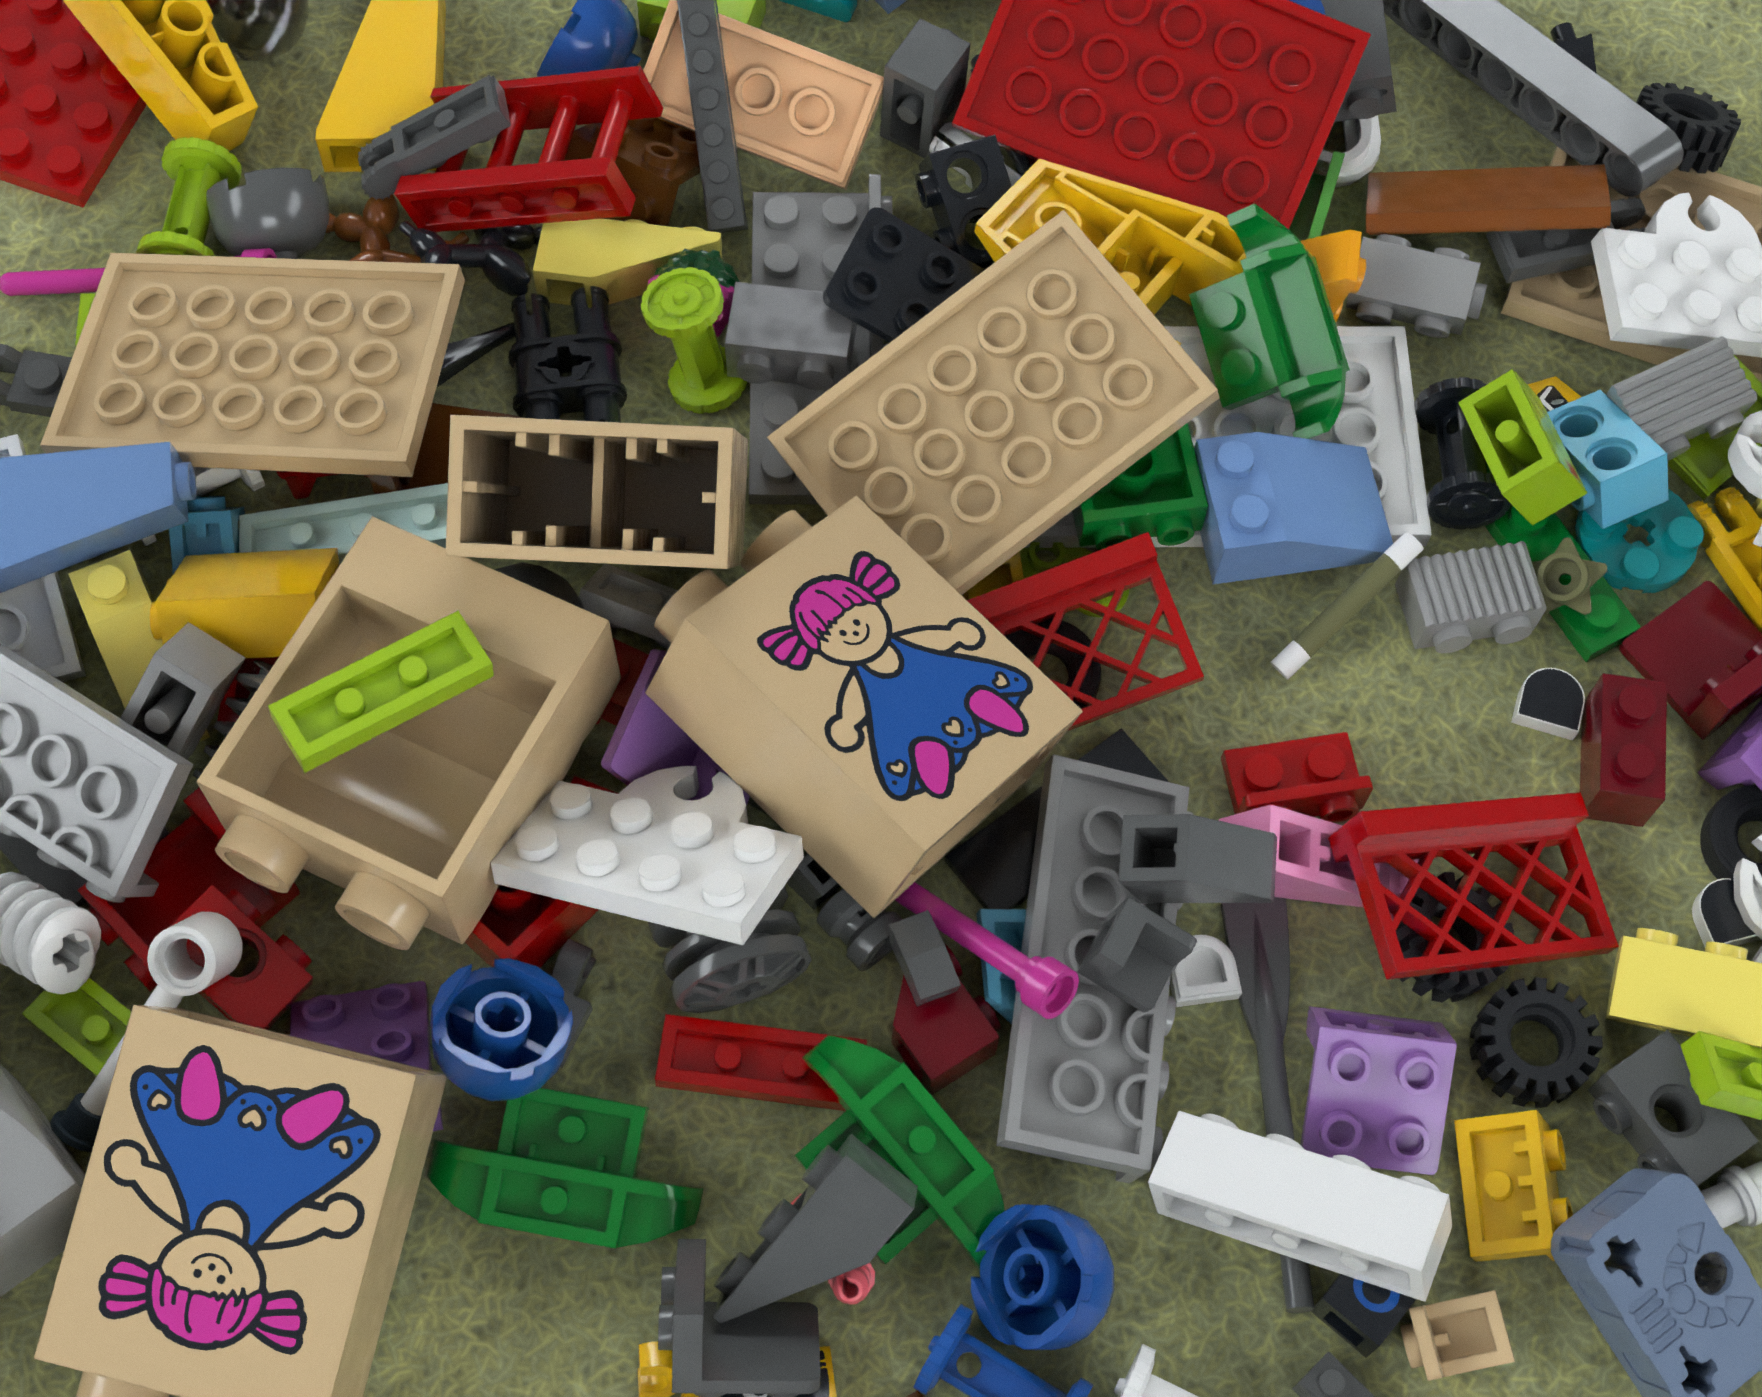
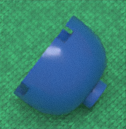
[537,0,642,77]
[430,958,573,1101]
[971,1204,1114,1350]

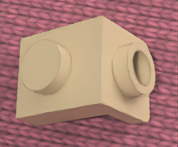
[1400,1290,1515,1381]

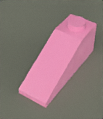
[1219,804,1419,907]

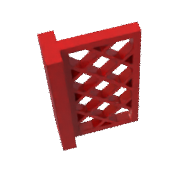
[967,532,1204,731]
[1328,792,1619,980]

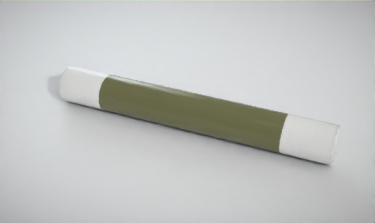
[1270,531,1424,680]

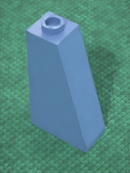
[0,442,197,593]

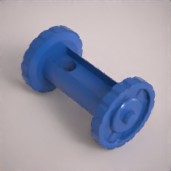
[913,1304,1093,1397]

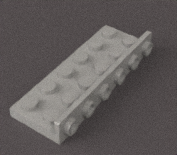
[749,174,892,504]
[0,644,194,903]
[996,754,1193,1183]

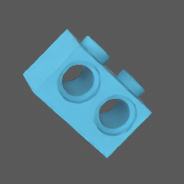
[1547,390,1669,529]

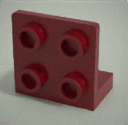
[1619,581,1762,740]

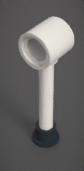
[50,912,243,1152]

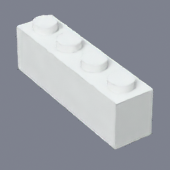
[1148,1111,1452,1302]

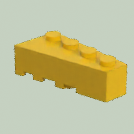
[63,0,258,151]

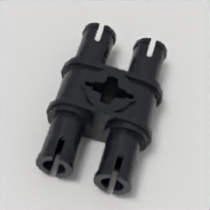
[508,286,627,423]

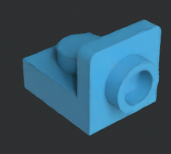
[169,496,245,574]

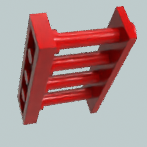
[394,66,664,232]

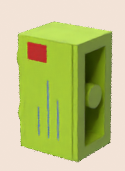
[1458,369,1587,526]

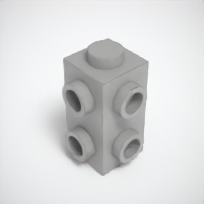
[1346,234,1487,338]

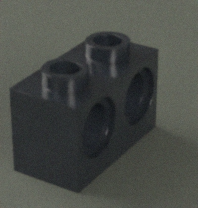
[915,134,1012,268]

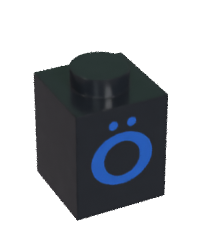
[1311,1274,1416,1358]

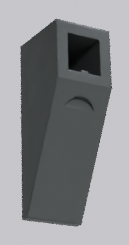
[712,1134,918,1324]

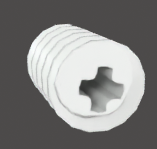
[0,872,101,994]

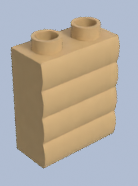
[196,516,621,950]

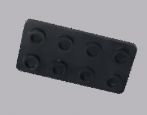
[823,207,985,343]

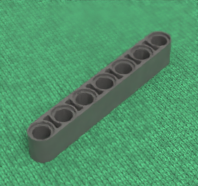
[1383,0,1684,197]

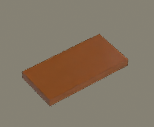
[1366,164,1611,235]

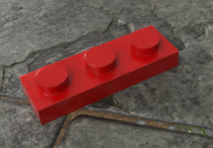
[655,1014,868,1111]

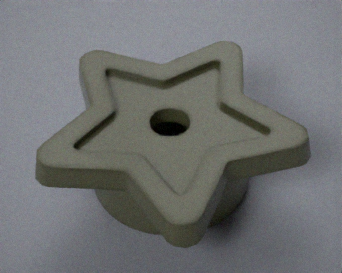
[1532,537,1607,615]

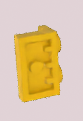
[1454,1110,1573,1262]

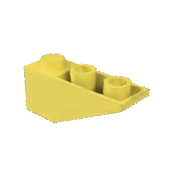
[533,218,723,308]

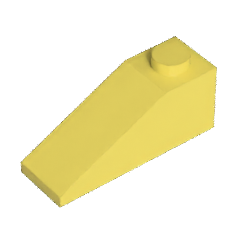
[68,550,210,742]

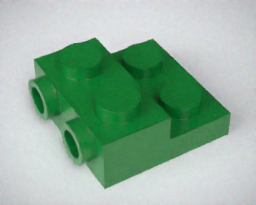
[1072,423,1208,551]

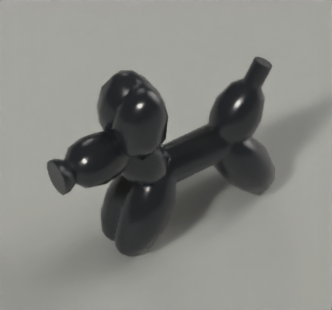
[399,221,542,296]

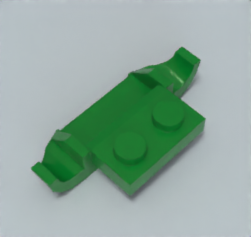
[1189,204,1350,439]
[794,1035,1005,1270]
[427,1087,704,1249]

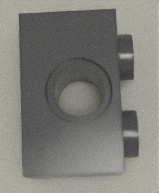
[880,18,971,158]
[1588,1029,1759,1186]

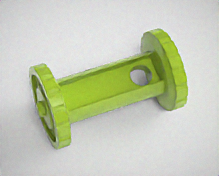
[136,137,242,256]
[641,267,747,414]

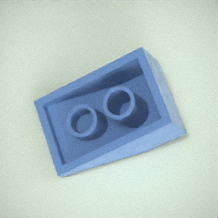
[1194,432,1393,585]

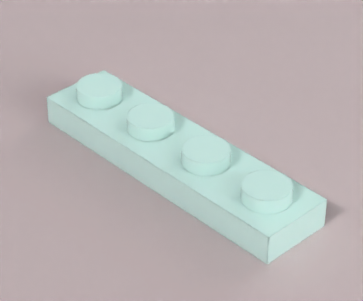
[239,483,448,564]

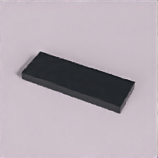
[945,728,1169,909]

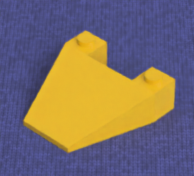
[974,159,1246,346]

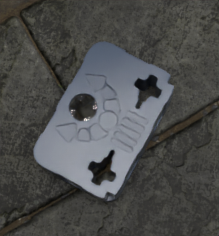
[1551,1168,1762,1397]

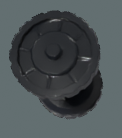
[1414,377,1511,530]

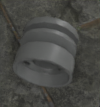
[648,886,812,1013]

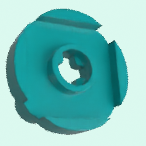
[1575,489,1704,593]

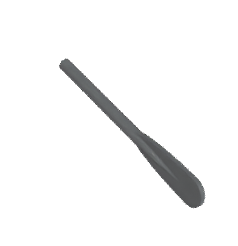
[1221,897,1314,1313]

